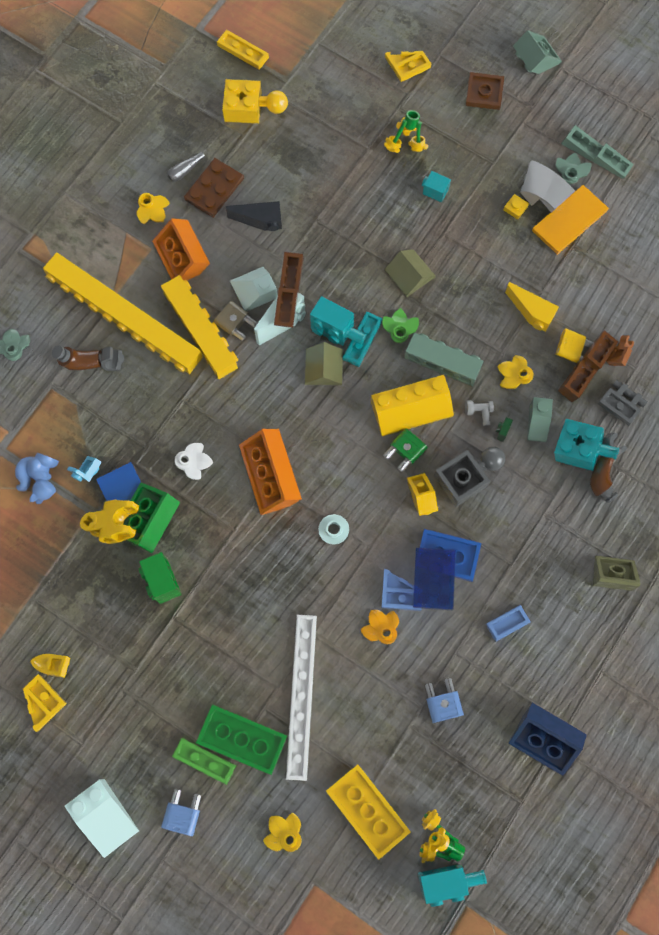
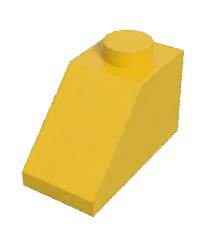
[407,473,438,516]

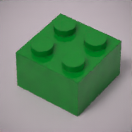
[138,552,182,604]

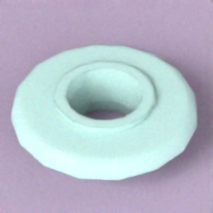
[318,514,349,544]

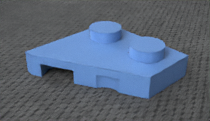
[381,569,423,611]

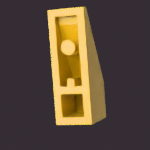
[505,282,559,332]

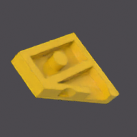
[385,51,431,82]
[23,674,67,732]

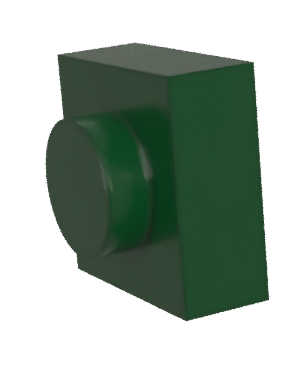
[496,417,513,442]

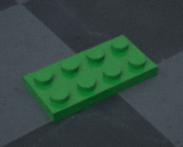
[196,704,287,775]

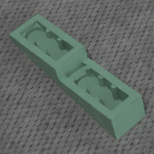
[561,125,634,179]

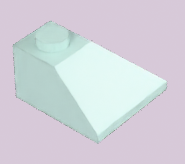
[230,267,278,311]

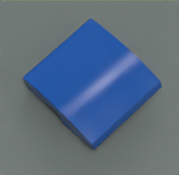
[96,462,141,501]

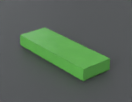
[172,738,237,785]

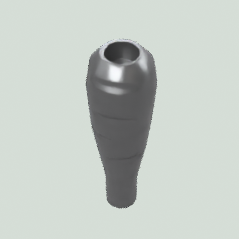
[167,152,205,182]

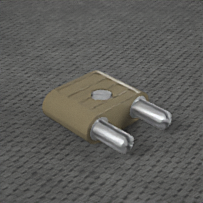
[214,301,257,341]

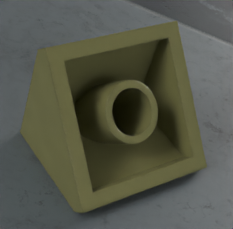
[385,249,436,297]
[305,342,343,385]
[593,556,641,591]

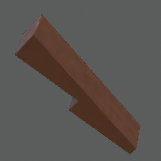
[274,252,304,328]
[558,330,618,402]

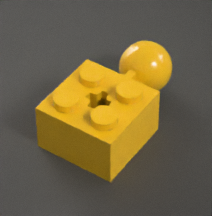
[222,79,288,123]

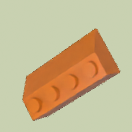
[239,429,302,515]

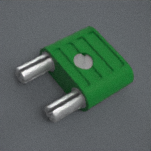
[383,428,428,472]

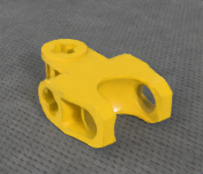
[80,500,139,544]

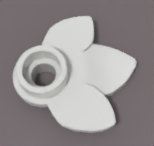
[174,443,213,480]

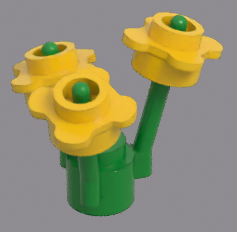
[384,110,428,153]
[420,809,465,863]

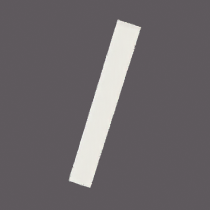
[286,615,317,781]

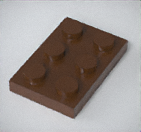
[184,158,244,218]

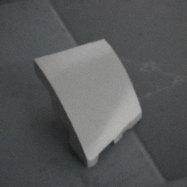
[520,160,575,212]

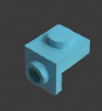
[67,456,101,482]

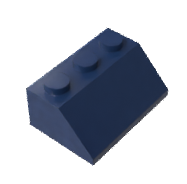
[508,702,587,776]

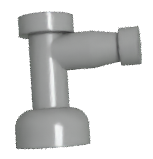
[465,400,494,426]

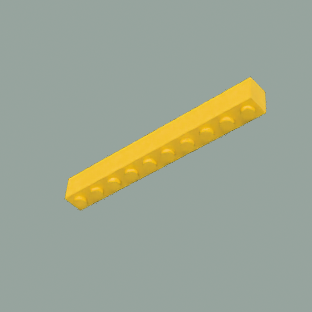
[43,252,203,374]

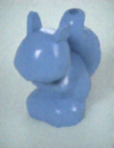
[15,453,59,504]

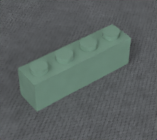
[405,332,484,387]

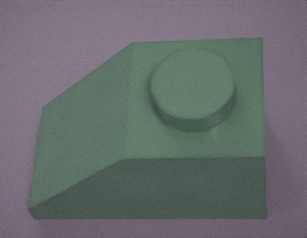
[527,397,553,442]

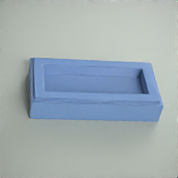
[485,605,530,642]

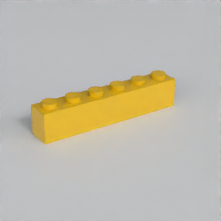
[161,275,238,379]

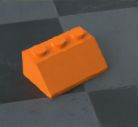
[152,218,210,281]

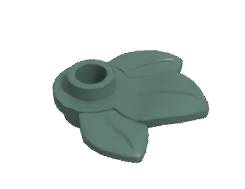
[556,153,591,184]
[0,329,30,361]

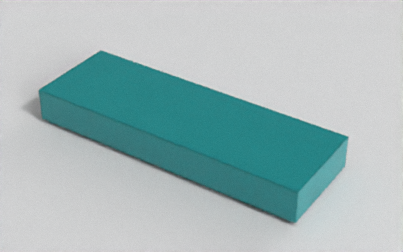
[343,311,383,367]

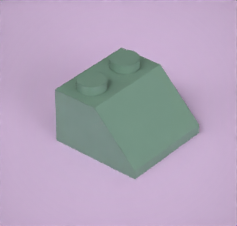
[513,30,562,74]

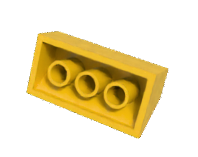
[371,375,454,437]

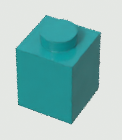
[422,171,451,203]

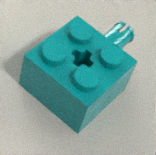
[310,296,367,346]
[554,419,619,471]
[418,864,487,907]

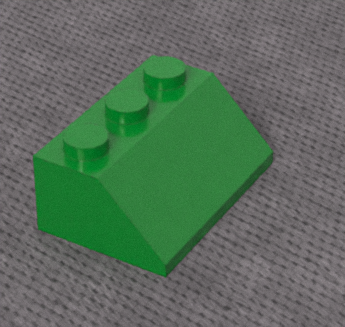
[123,482,180,553]

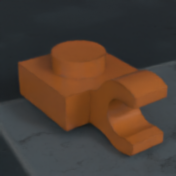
[606,335,634,366]

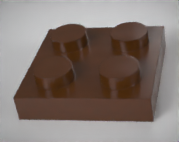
[466,72,504,110]

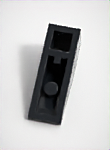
[226,201,282,231]

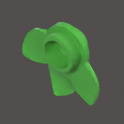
[382,308,419,343]

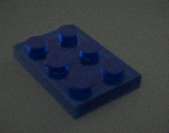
[413,548,456,611]

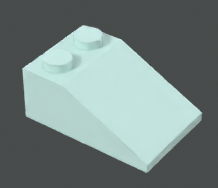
[254,293,306,345]
[65,779,139,858]

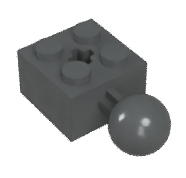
[434,447,505,507]

